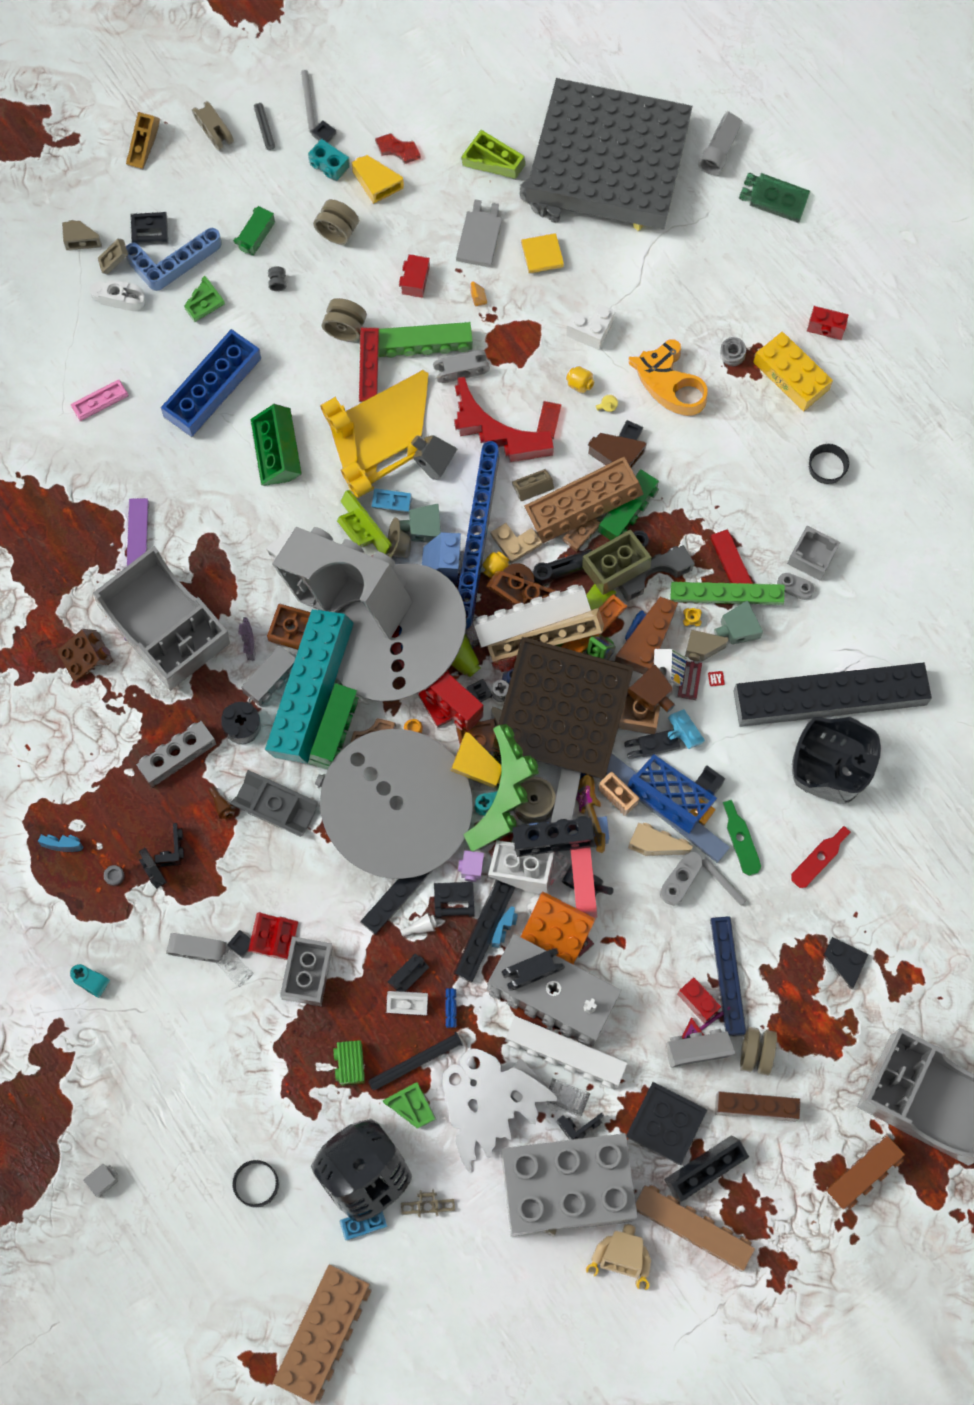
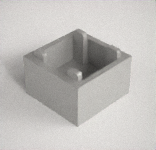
[787,525,840,581]

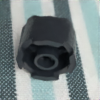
[221,702,261,744]

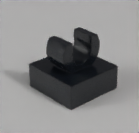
[466,679,492,702]

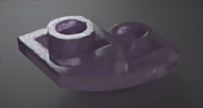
[238,617,256,661]

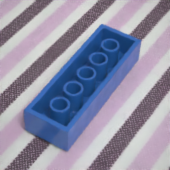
[161,329,261,437]

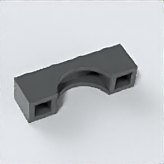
[619,545,694,602]

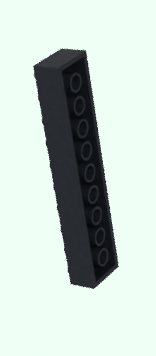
[733,662,932,727]

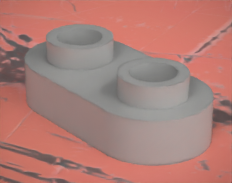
[777,573,814,600]

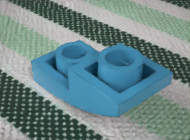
[38,834,83,852]
[492,906,518,948]
[339,1210,387,1241]

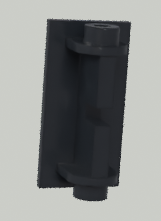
[387,953,429,992]

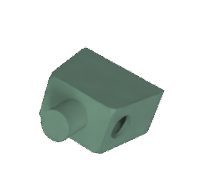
[399,504,441,543]
[714,601,763,644]

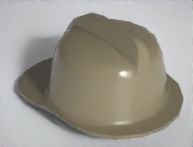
[387,517,411,558]

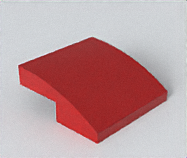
[248,912,298,960]

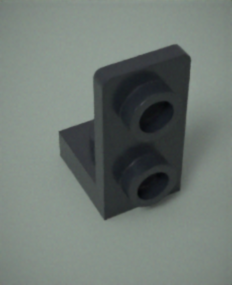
[155,823,184,867]
[556,1112,604,1140]

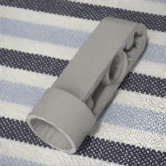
[698,111,743,175]

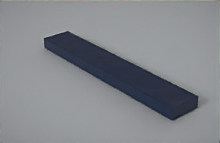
[710,916,746,1037]

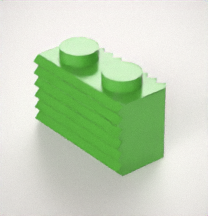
[333,1040,365,1086]

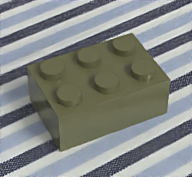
[582,529,652,595]

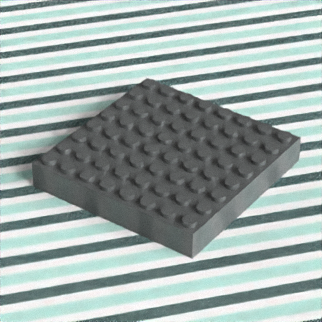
[525,78,693,230]

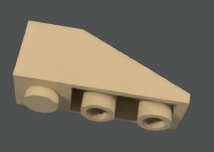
[628,823,693,856]

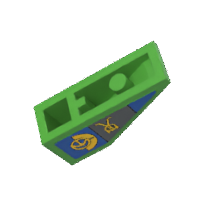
[587,635,616,660]

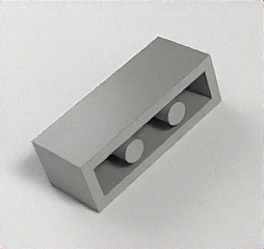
[241,646,295,706]

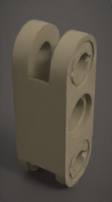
[192,101,234,150]

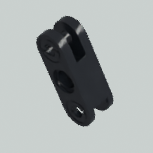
[501,948,565,991]

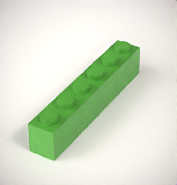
[378,322,472,358]

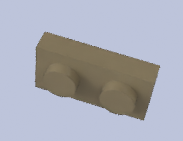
[98,238,128,274]

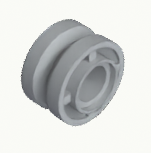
[720,337,746,366]

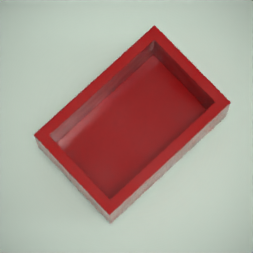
[425,671,484,733]

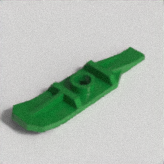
[723,800,761,876]

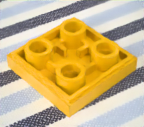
[521,233,564,274]

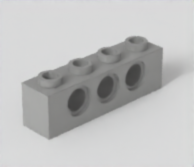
[136,721,216,788]

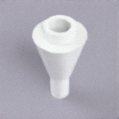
[400,913,438,937]

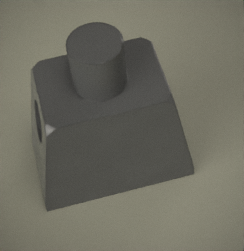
[411,435,457,479]

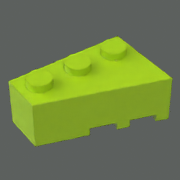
[461,130,526,179]

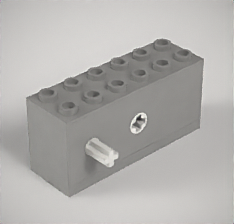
[487,934,621,1047]

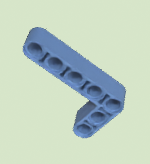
[126,228,222,291]

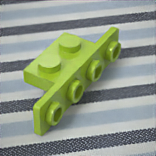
[337,490,392,555]

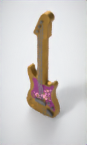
[576,775,605,853]

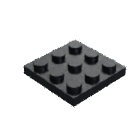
[626,1082,707,1166]

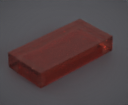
[537,401,562,440]

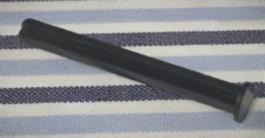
[368,1031,463,1090]

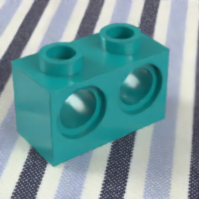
[308,139,350,181]

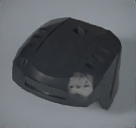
[792,717,881,804]
[311,1119,412,1222]

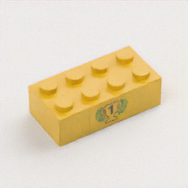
[753,331,833,412]

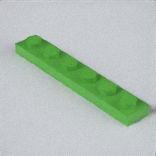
[670,582,785,605]

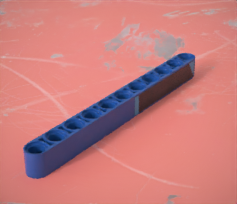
[458,441,500,629]

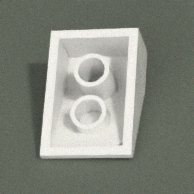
[488,840,555,894]

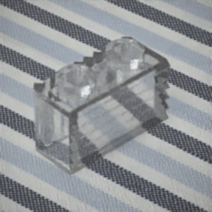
[543,1078,590,1120]

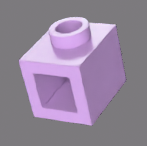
[458,851,484,882]

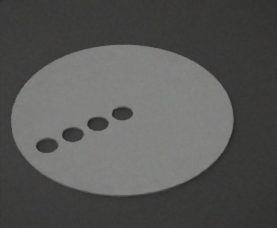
[337,564,466,701]
[320,729,472,879]

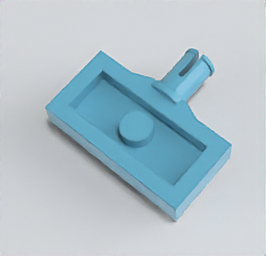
[668,709,705,749]

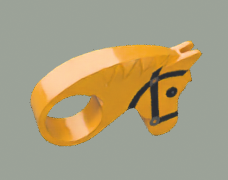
[629,339,708,416]

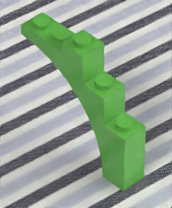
[463,724,539,852]

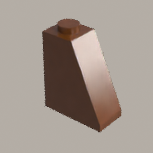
[588,433,647,469]

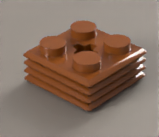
[267,603,311,650]

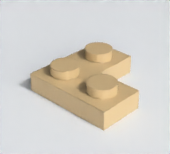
[491,523,542,564]

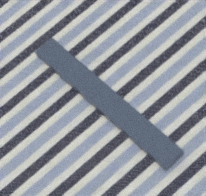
[606,753,730,863]

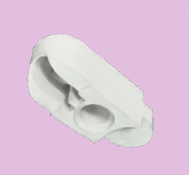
[90,280,145,311]

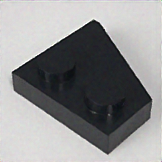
[823,937,869,989]

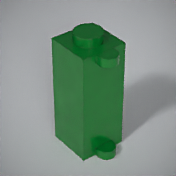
[233,206,275,255]

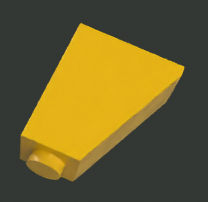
[352,155,404,204]
[450,732,501,788]

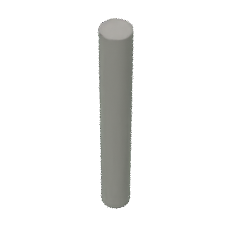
[702,858,747,905]

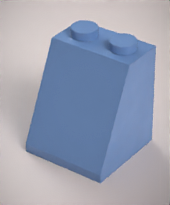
[422,532,461,585]

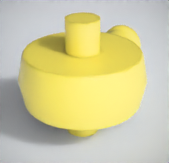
[596,394,618,412]

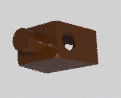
[627,664,675,713]

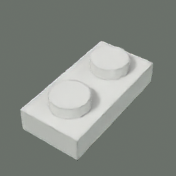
[387,991,428,1015]

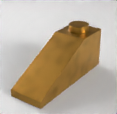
[126,112,160,169]

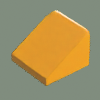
[470,281,487,306]

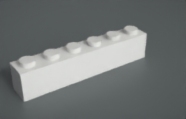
[473,585,591,647]
[505,1016,627,1089]

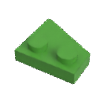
[184,276,225,322]
[383,1082,436,1129]

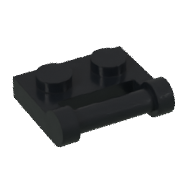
[131,212,169,244]
[434,882,475,919]

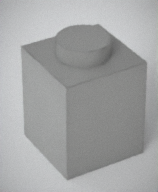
[83,1163,118,1198]

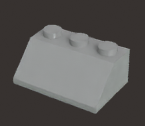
[666,1029,735,1067]

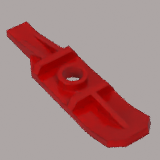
[791,826,851,888]

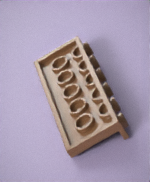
[524,457,643,543]
[272,1264,372,1404]

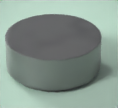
[104,865,124,886]

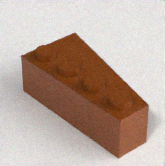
[486,571,556,605]
[614,596,678,675]
[826,1134,905,1210]

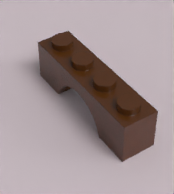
[715,1091,800,1122]

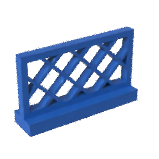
[627,754,717,834]

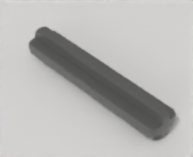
[254,103,275,150]

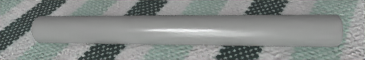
[301,70,316,133]

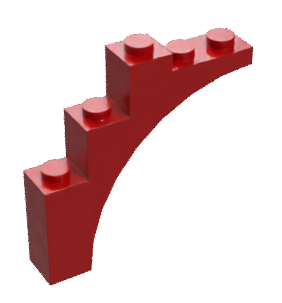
[454,377,554,462]

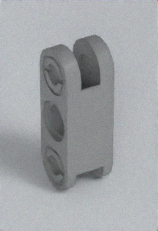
[433,350,490,383]

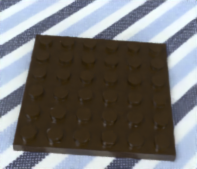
[492,637,634,779]

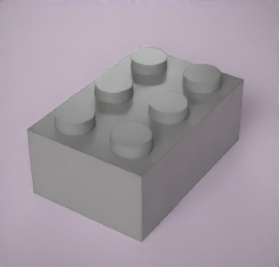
[280,936,333,1006]

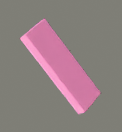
[70,379,128,421]

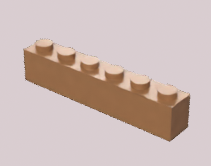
[635,1185,755,1272]

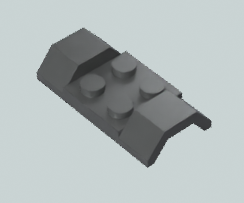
[230,770,318,837]

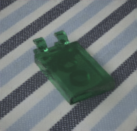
[738,173,810,223]

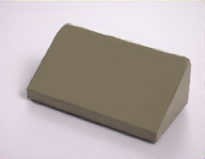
[512,469,554,501]

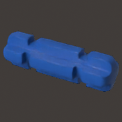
[446,988,456,1028]

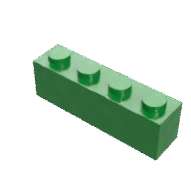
[598,469,659,540]

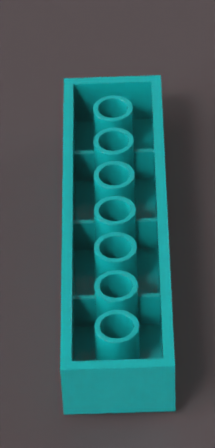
[265,609,354,764]

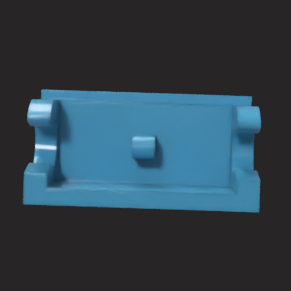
[372,488,412,512]

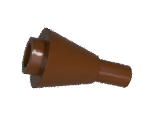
[208,786,236,819]

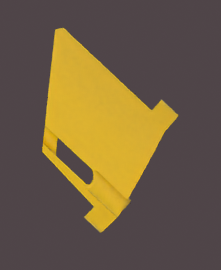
[320,370,429,498]

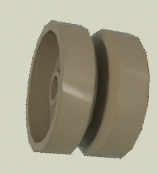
[313,199,359,245]
[321,298,367,342]
[514,776,556,824]
[740,1026,777,1076]

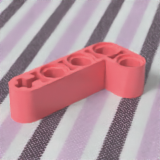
[571,848,597,918]

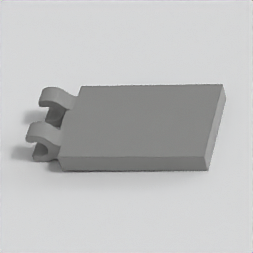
[456,199,502,268]

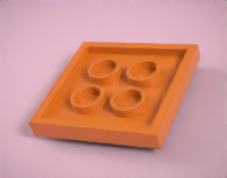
[520,891,596,965]

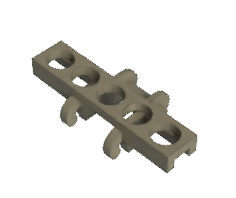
[401,1189,455,1218]

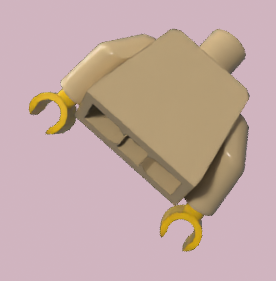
[586,1224,651,1290]

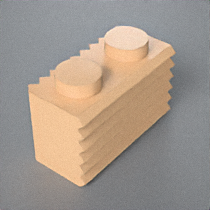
[598,772,640,816]

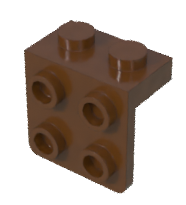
[58,629,113,681]

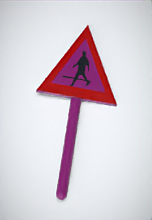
[682,1007,730,1039]

